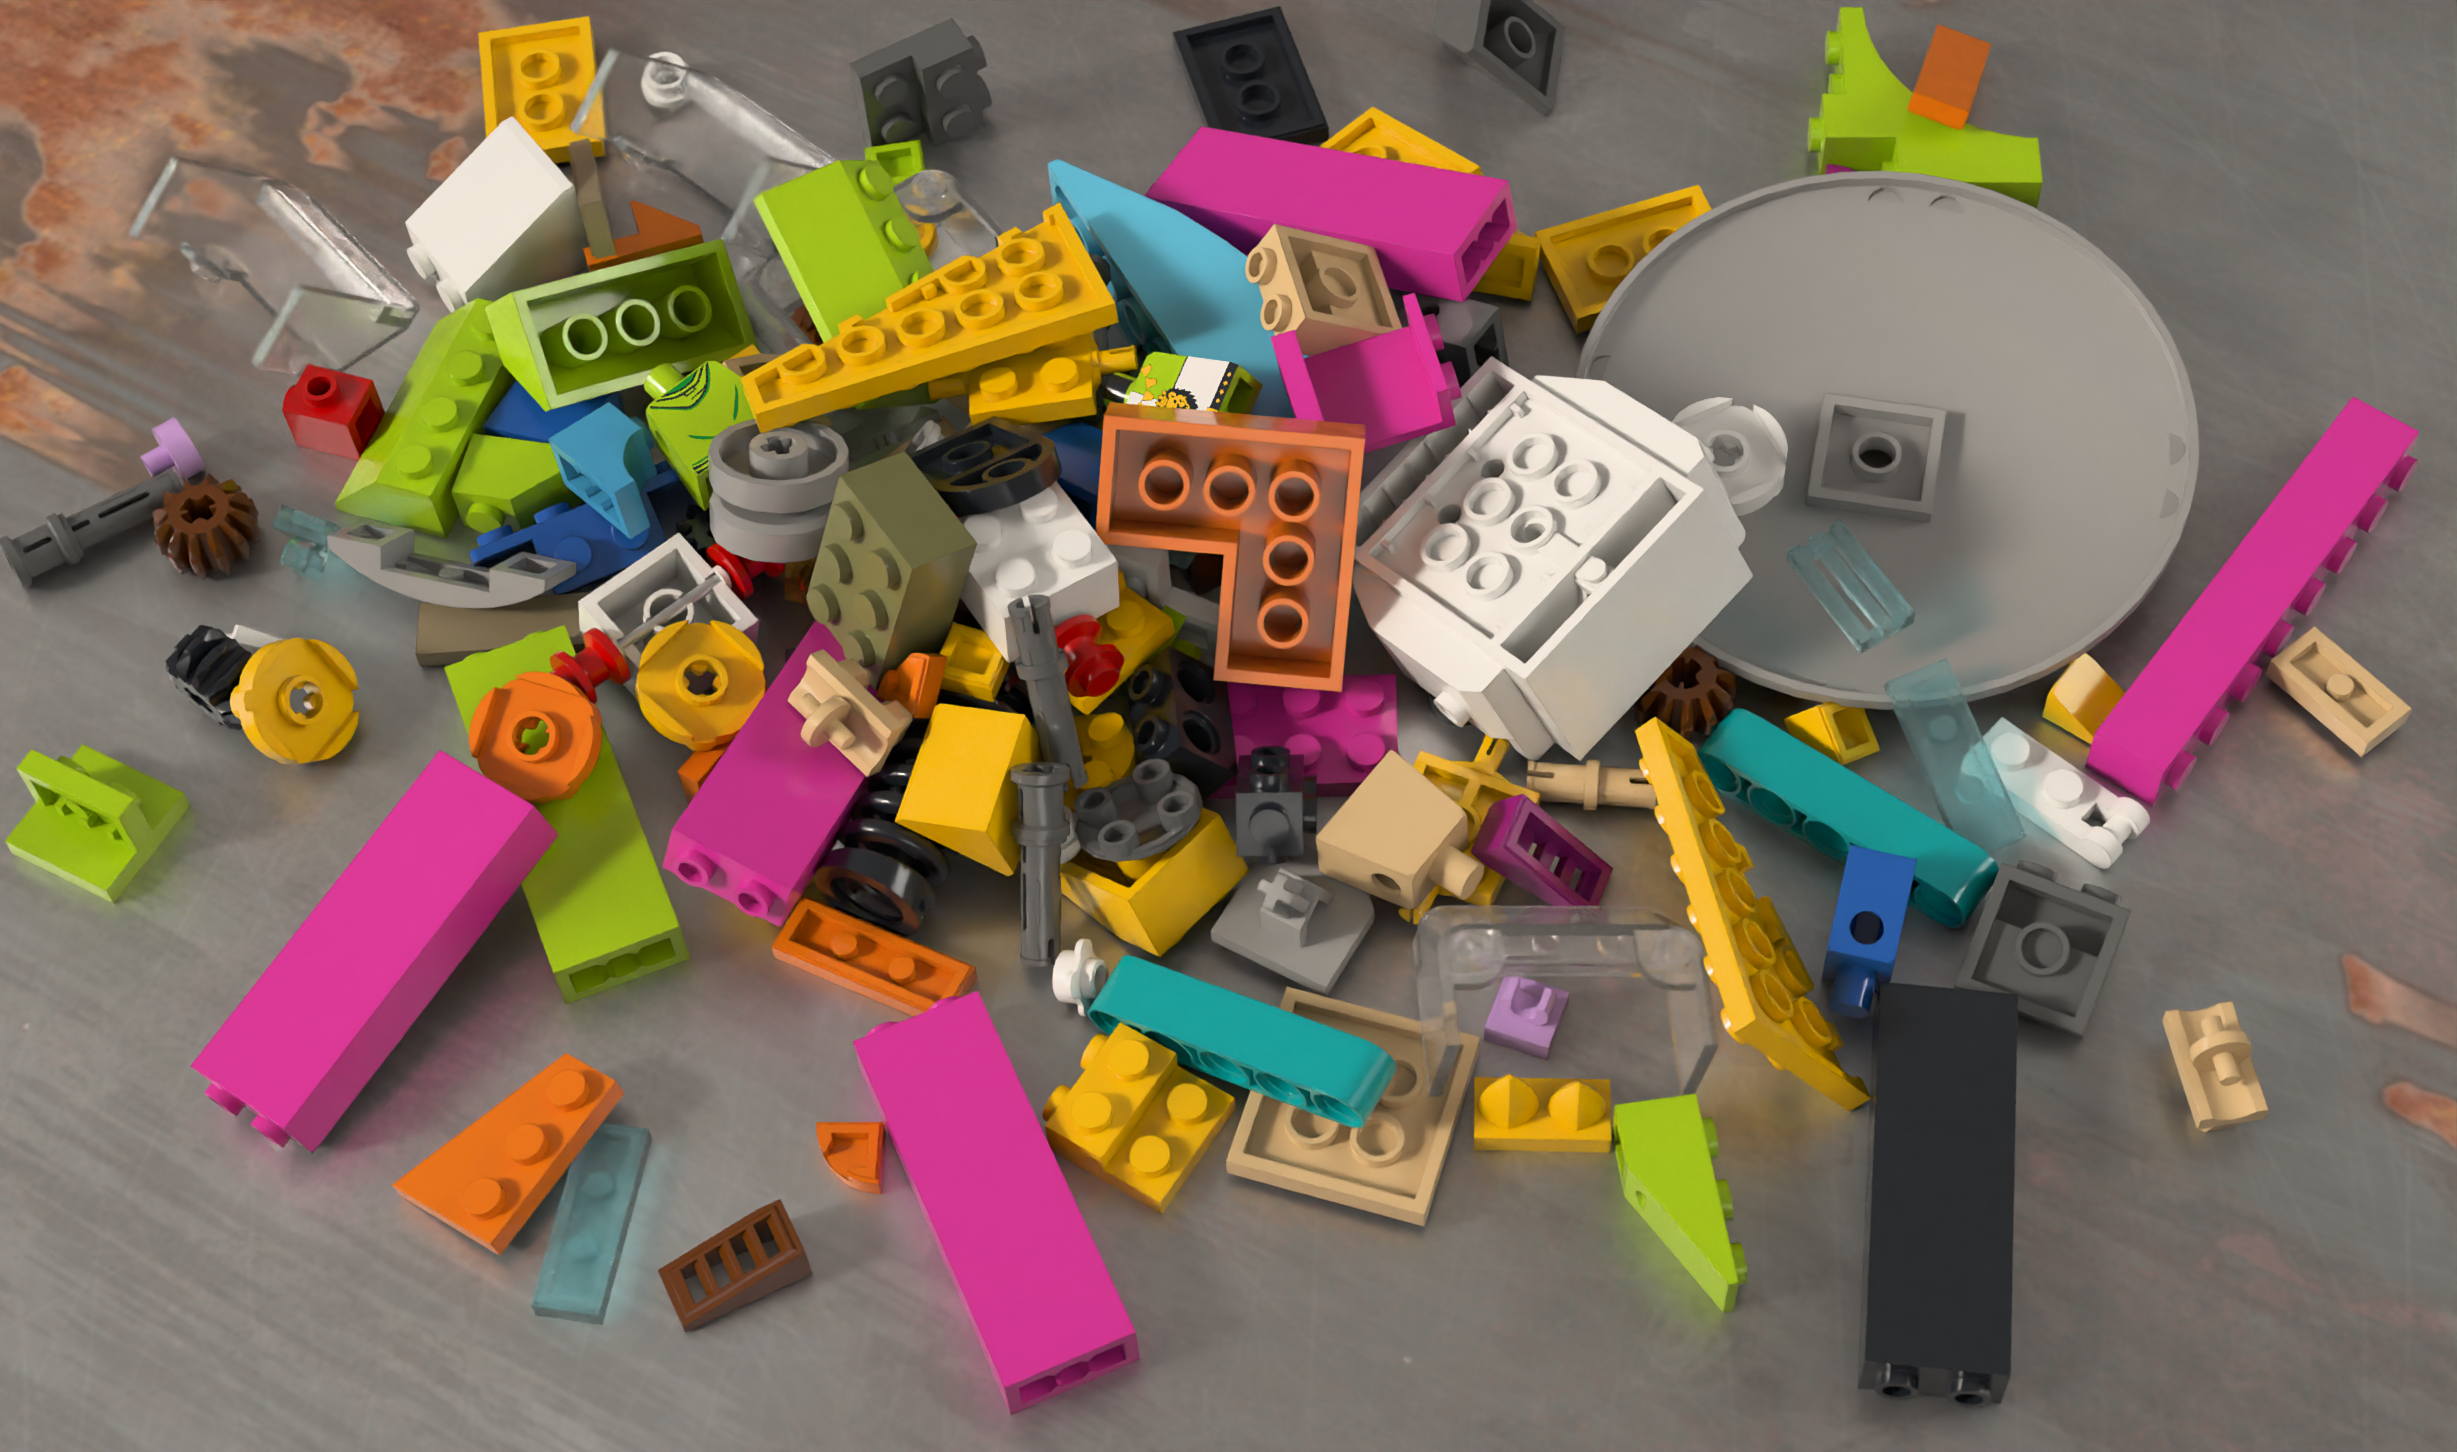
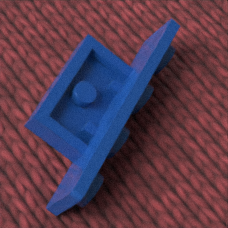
[469,460,684,594]

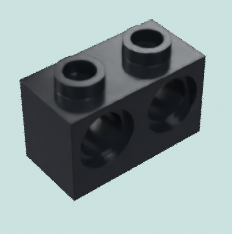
[1127,646,1238,801]

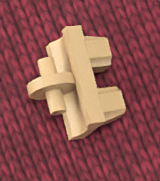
[787,649,913,777]
[2162,1001,2268,1133]

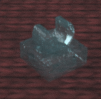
[272,505,342,581]

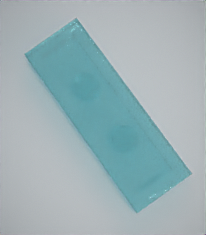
[1884,658,2027,854]
[531,1123,652,1325]

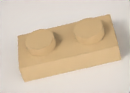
[2265,626,2412,757]

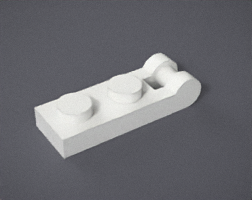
[1960,717,2150,869]

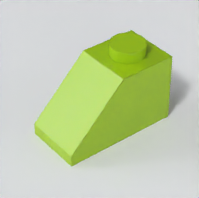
[451,434,584,533]

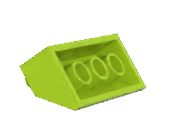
[753,160,941,410]
[484,238,760,412]
[335,298,516,539]

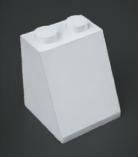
[405,116,590,313]

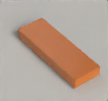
[1907,24,1991,130]
[771,895,978,1017]

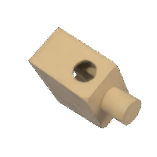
[1316,750,1484,909]

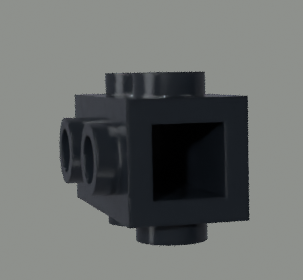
[1236,746,1317,865]

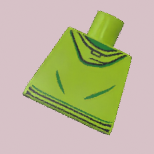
[644,361,754,511]

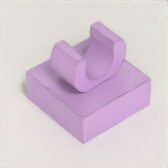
[1484,972,1569,1060]

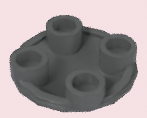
[1074,759,1203,862]

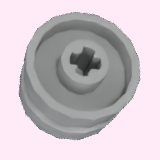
[708,419,849,563]

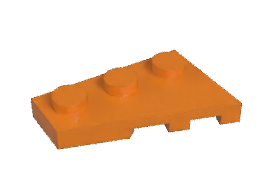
[392,1053,625,1256]

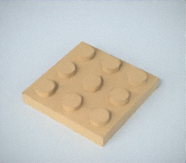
[1226,987,1480,1226]

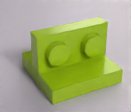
[5,744,191,904]

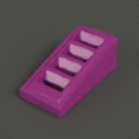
[1471,794,1613,924]

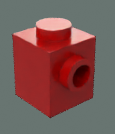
[282,364,385,461]

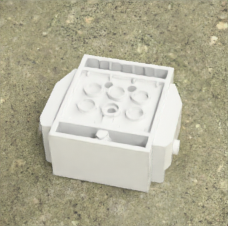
[1352,356,1753,761]

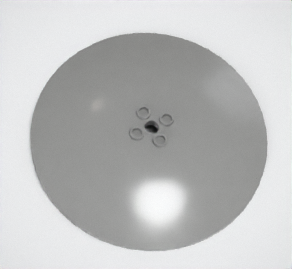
[1574,171,2199,710]

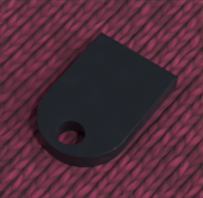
[908,416,1062,515]

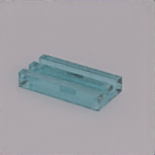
[1786,519,1915,654]

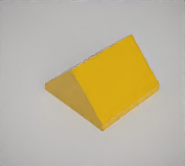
[895,703,1043,876]

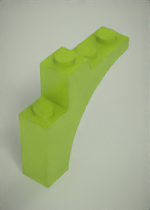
[1808,7,2043,208]

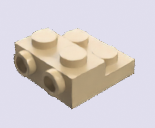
[1245,224,1402,356]

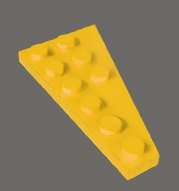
[741,202,1119,434]
[1635,717,1871,1112]

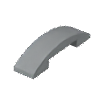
[327,519,576,609]

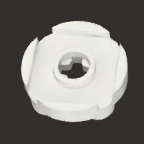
[1672,397,1788,516]

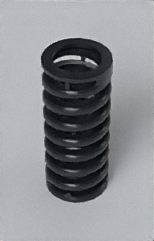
[814,666,1035,937]

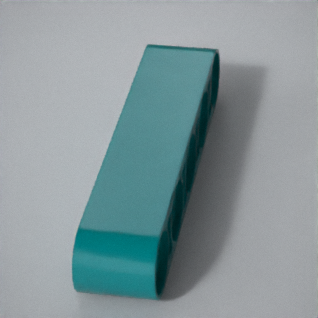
[1697,708,1999,928]
[1087,955,1398,1128]

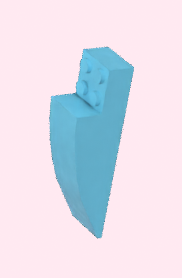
[1047,159,1342,418]

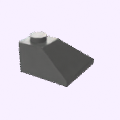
[1432,0,1565,116]

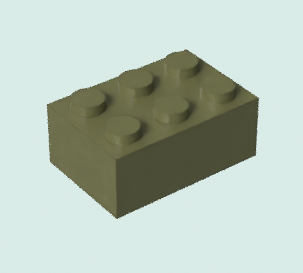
[806,451,977,691]

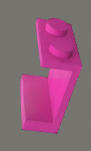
[1270,293,1462,454]

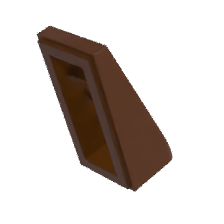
[658,1199,813,1333]

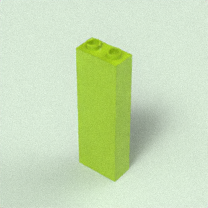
[444,625,691,1004]

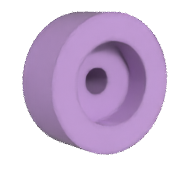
[140,417,205,481]

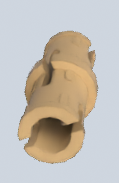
[1526,759,1656,811]

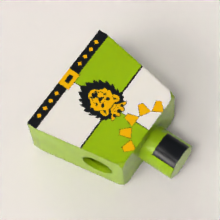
[1103,352,1263,415]

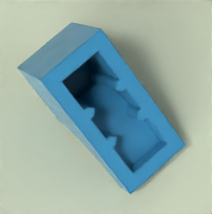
[548,402,658,539]

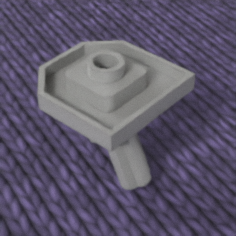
[1211,845,1375,997]

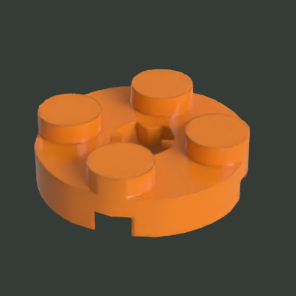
[469,671,602,804]

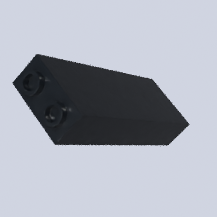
[1857,982,2018,1408]

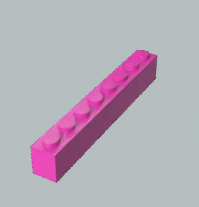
[2085,397,2420,806]

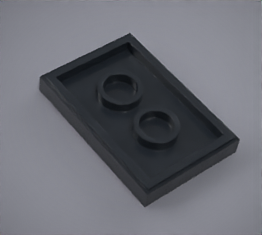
[1173,6,1329,145]

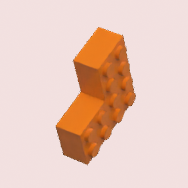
[1095,402,1366,692]

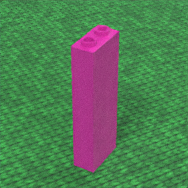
[1144,126,1517,302]
[663,620,953,927]
[191,750,559,1153]
[853,991,1140,1415]

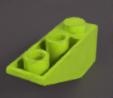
[1611,1094,1747,1313]

